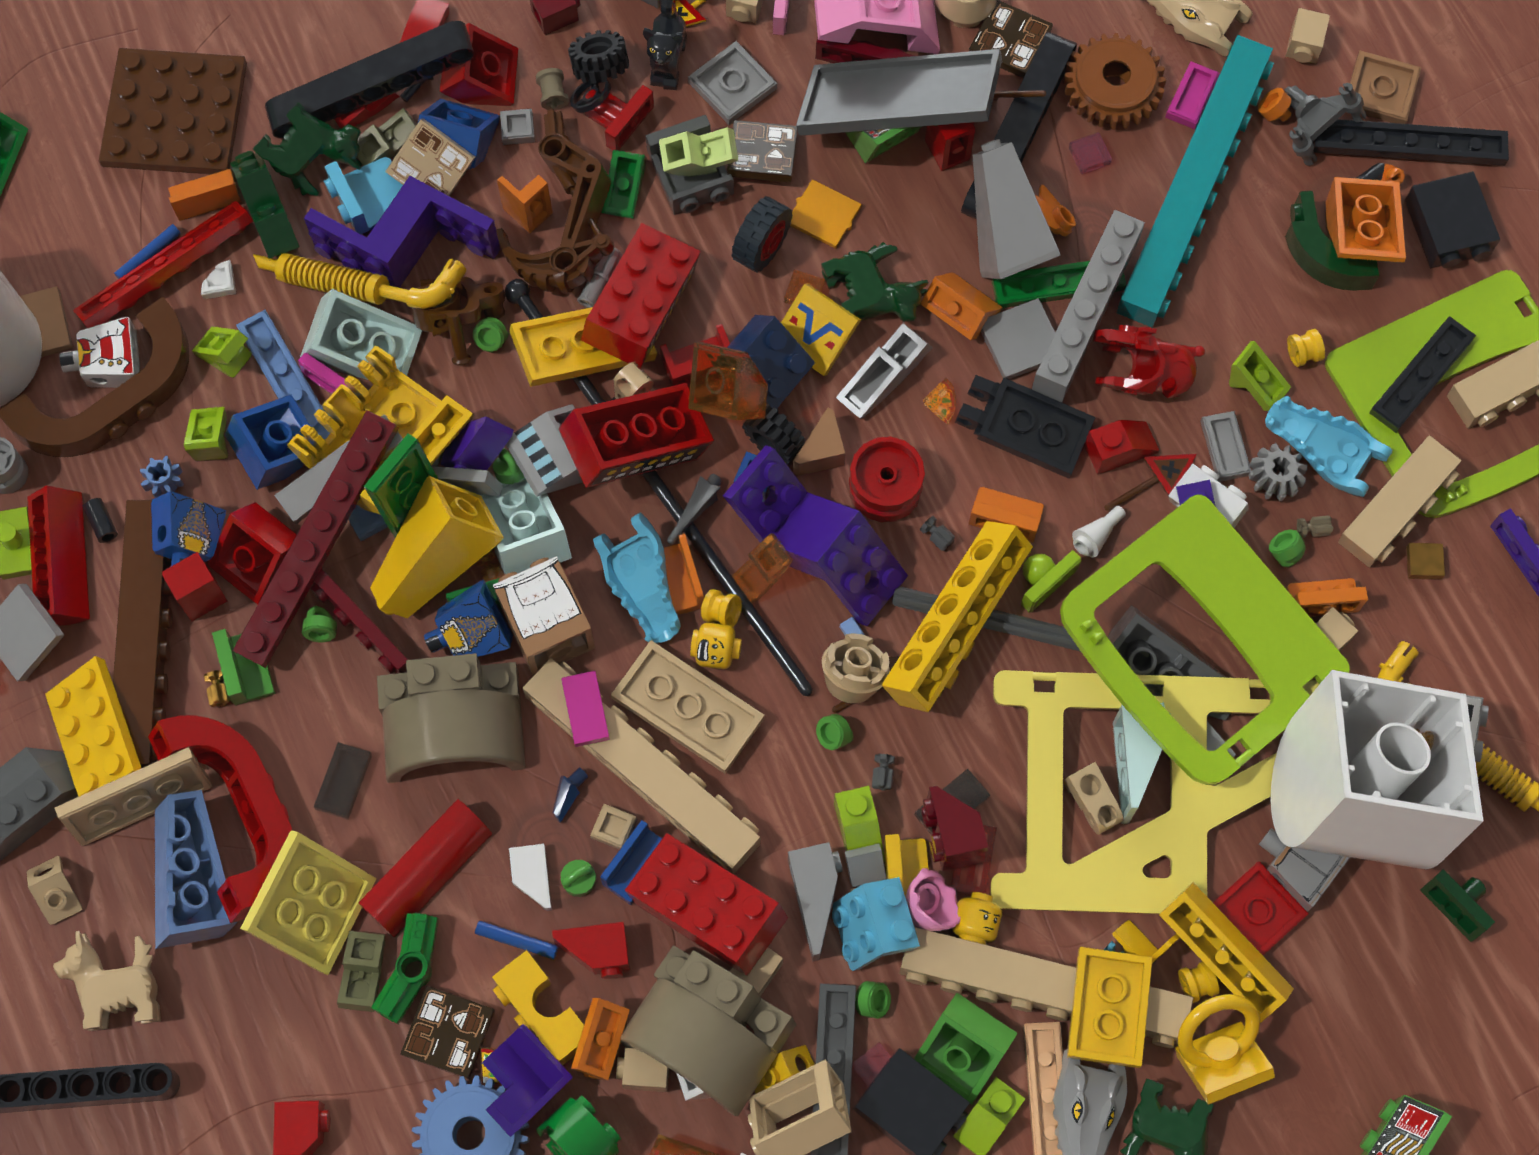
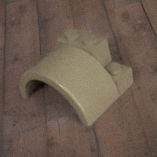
[377,653,525,783]
[620,945,797,1116]

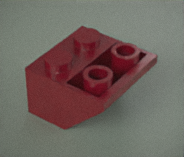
[921,786,989,871]

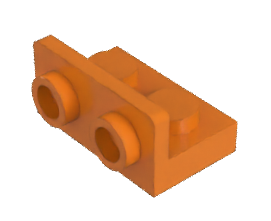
[1286,578,1368,616]

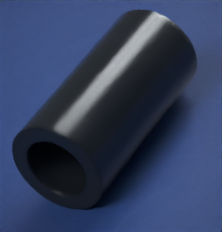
[83,498,118,543]

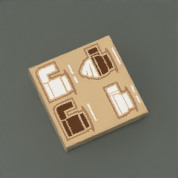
[385,118,476,196]

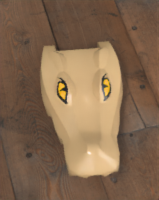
[1146,0,1253,56]

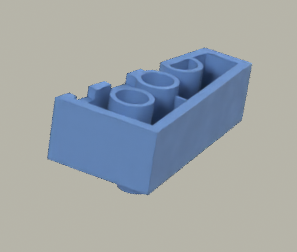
[155,790,237,949]

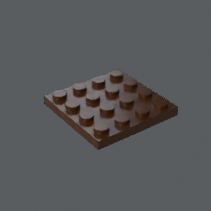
[99,48,247,174]

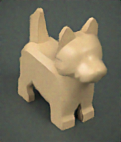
[53,931,161,1031]

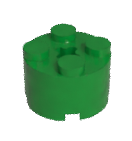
[536,1095,621,1155]

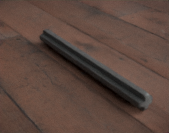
[892,586,1081,652]

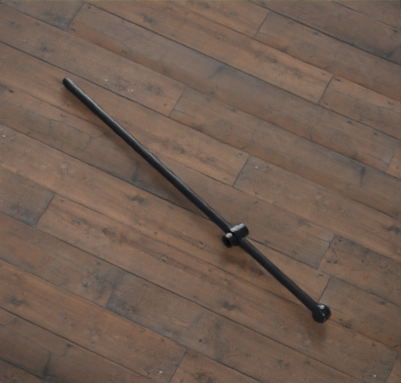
[505,279,813,696]

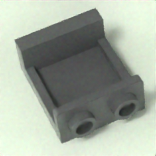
[646,115,734,215]

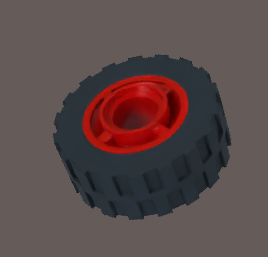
[731,196,793,273]

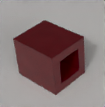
[530,0,581,35]

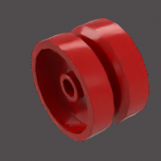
[849,436,925,522]

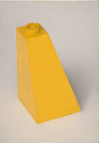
[370,475,504,619]

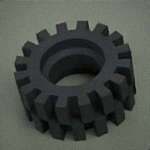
[568,30,629,84]
[742,404,805,464]

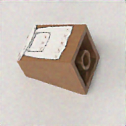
[493,556,595,676]

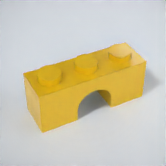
[492,950,584,1066]

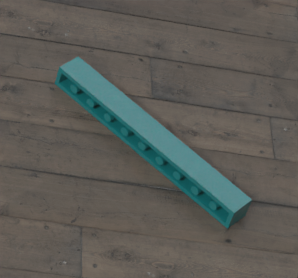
[1116,35,1274,328]

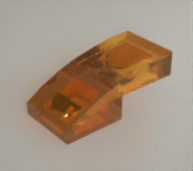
[732,533,793,602]

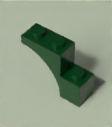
[230,151,300,259]

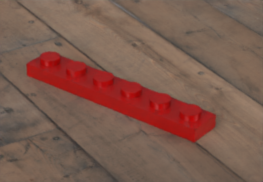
[73,201,253,328]

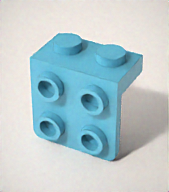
[323,157,403,234]
[832,877,920,971]

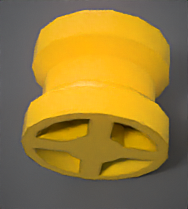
[1287,329,1325,367]
[701,589,742,627]
[1178,961,1219,1004]

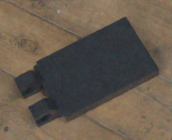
[955,375,1095,479]

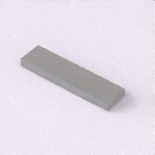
[274,414,403,524]

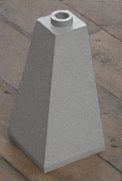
[973,139,1060,279]

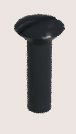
[400,77,434,102]

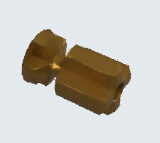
[204,670,230,707]

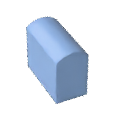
[839,617,864,635]

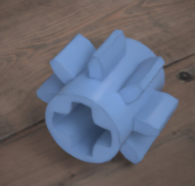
[140,456,184,498]

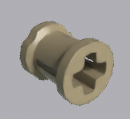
[535,68,569,110]

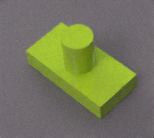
[0,507,32,580]

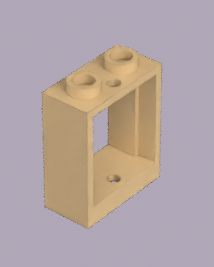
[748,1059,851,1155]

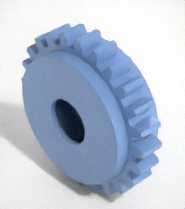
[412,1075,530,1155]

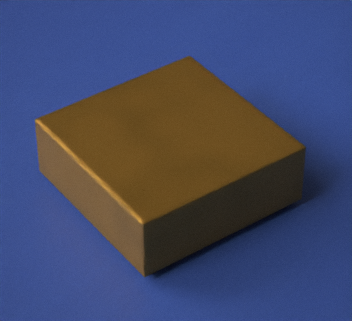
[1406,543,1445,579]

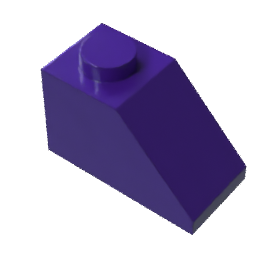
[440,417,514,470]

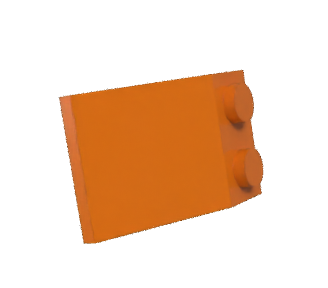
[1325,177,1406,263]

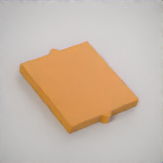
[790,179,861,249]

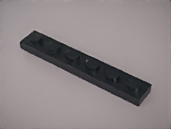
[1313,119,1509,166]

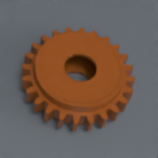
[1063,33,1166,130]

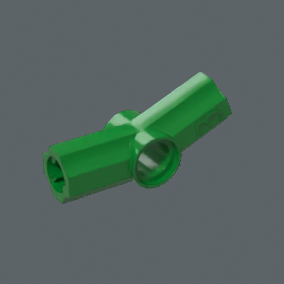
[371,913,439,1025]

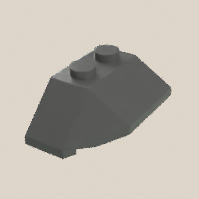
[0,747,78,861]

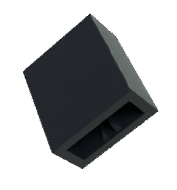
[1405,171,1500,269]
[852,1048,969,1155]

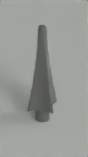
[667,474,722,544]

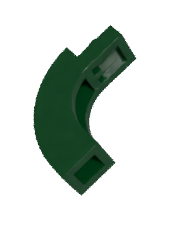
[1285,191,1380,291]

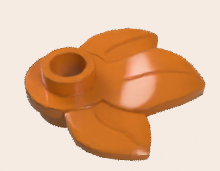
[1035,184,1076,237]

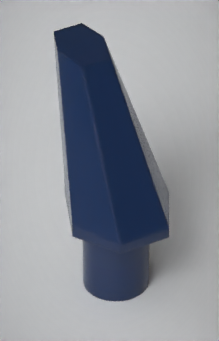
[552,767,589,823]

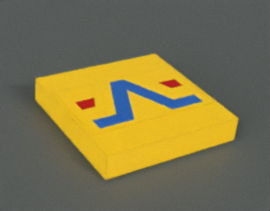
[781,283,861,376]

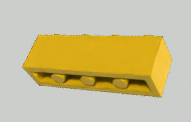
[1159,882,1294,1023]

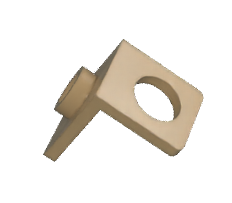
[26,856,82,925]

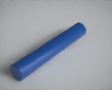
[114,224,181,279]
[475,920,559,960]

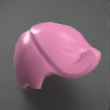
[906,868,961,931]

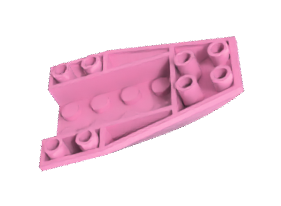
[814,0,940,54]

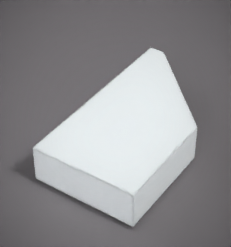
[509,844,552,911]

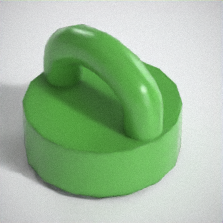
[473,317,509,352]
[493,448,525,484]
[1269,529,1306,567]
[301,606,337,642]
[816,714,854,750]
[561,860,596,897]
[855,981,891,1019]

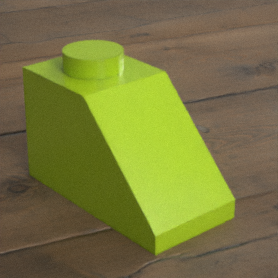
[834,786,885,862]

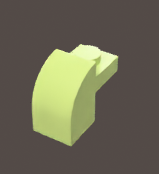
[659,127,739,176]

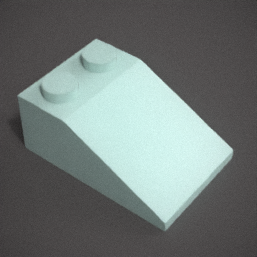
[300,289,422,380]
[481,478,572,574]
[1113,702,1171,824]

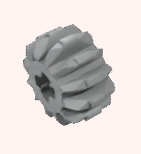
[1248,443,1307,502]

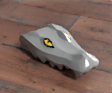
[1053,1049,1127,1155]

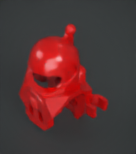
[1093,325,1205,398]

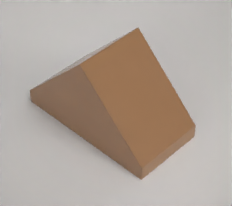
[793,407,845,476]

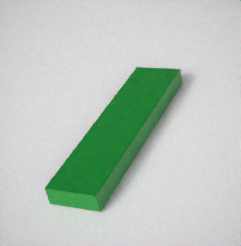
[991,261,1127,308]

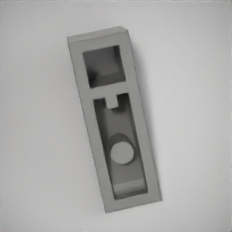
[787,842,843,962]

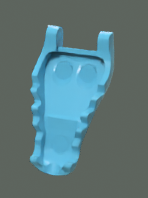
[1265,396,1393,497]
[593,512,681,643]

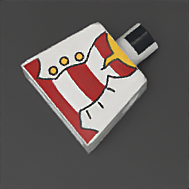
[60,317,140,388]

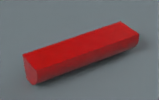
[27,485,90,626]
[358,799,492,937]

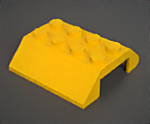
[287,346,474,515]

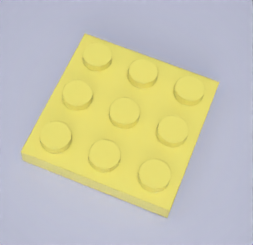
[240,830,377,975]

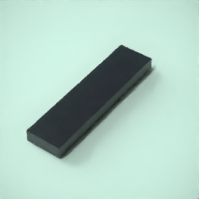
[1369,316,1476,433]

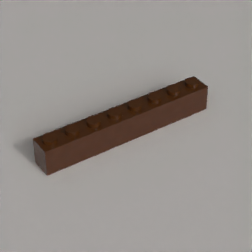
[113,500,173,768]

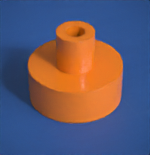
[1258,88,1291,122]

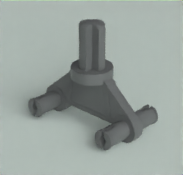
[1285,83,1366,166]

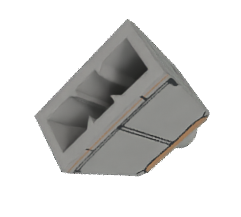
[1258,828,1350,912]

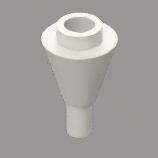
[1072,506,1126,557]

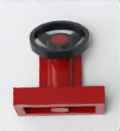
[570,79,654,151]

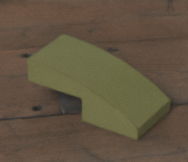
[357,108,417,166]
[337,931,385,1012]

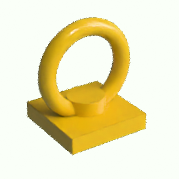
[1175,994,1275,1105]

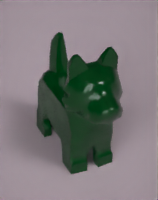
[252,102,362,196]
[821,242,929,322]
[1120,1078,1215,1155]

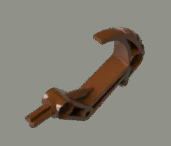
[496,109,614,293]

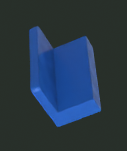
[600,820,662,905]

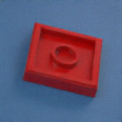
[1213,861,1309,955]

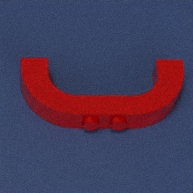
[148,715,293,923]

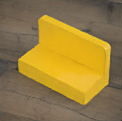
[883,834,929,897]

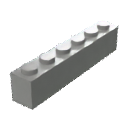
[1032,210,1145,402]

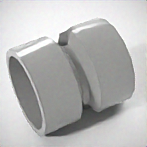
[0,437,28,494]

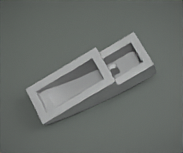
[836,323,933,419]

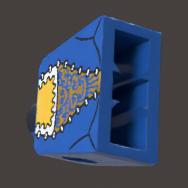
[151,491,226,566]
[424,580,513,657]

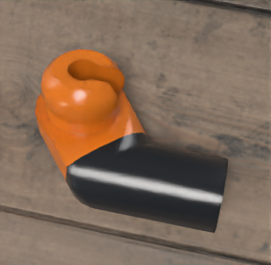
[1356,163,1405,184]

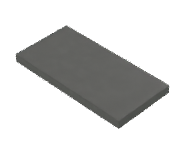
[796,49,1002,136]

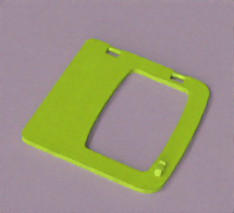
[1325,270,1539,518]
[1060,495,1350,785]

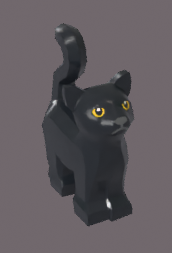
[643,0,687,90]

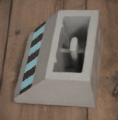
[506,404,583,497]

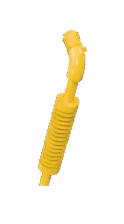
[253,253,466,309]
[1377,641,1539,812]

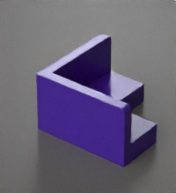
[482,1024,573,1137]

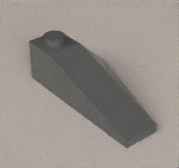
[1108,605,1231,721]

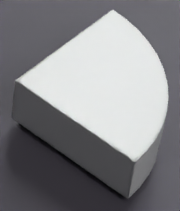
[201,260,236,299]

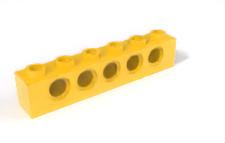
[881,521,1033,712]

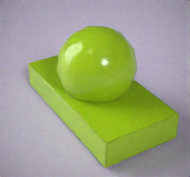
[1021,550,1081,613]

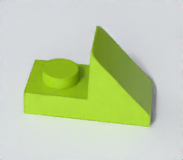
[192,326,252,378]
[1229,341,1291,411]
[184,407,228,461]
[953,1077,1025,1155]

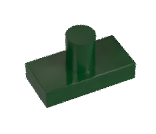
[1420,869,1495,942]

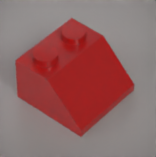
[440,23,518,106]
[208,502,297,605]

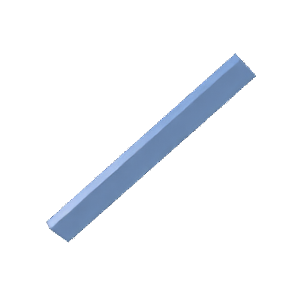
[236,310,388,541]

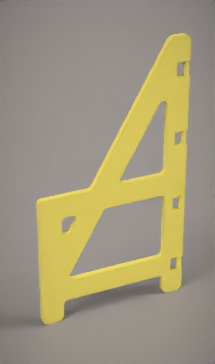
[990,670,1409,914]

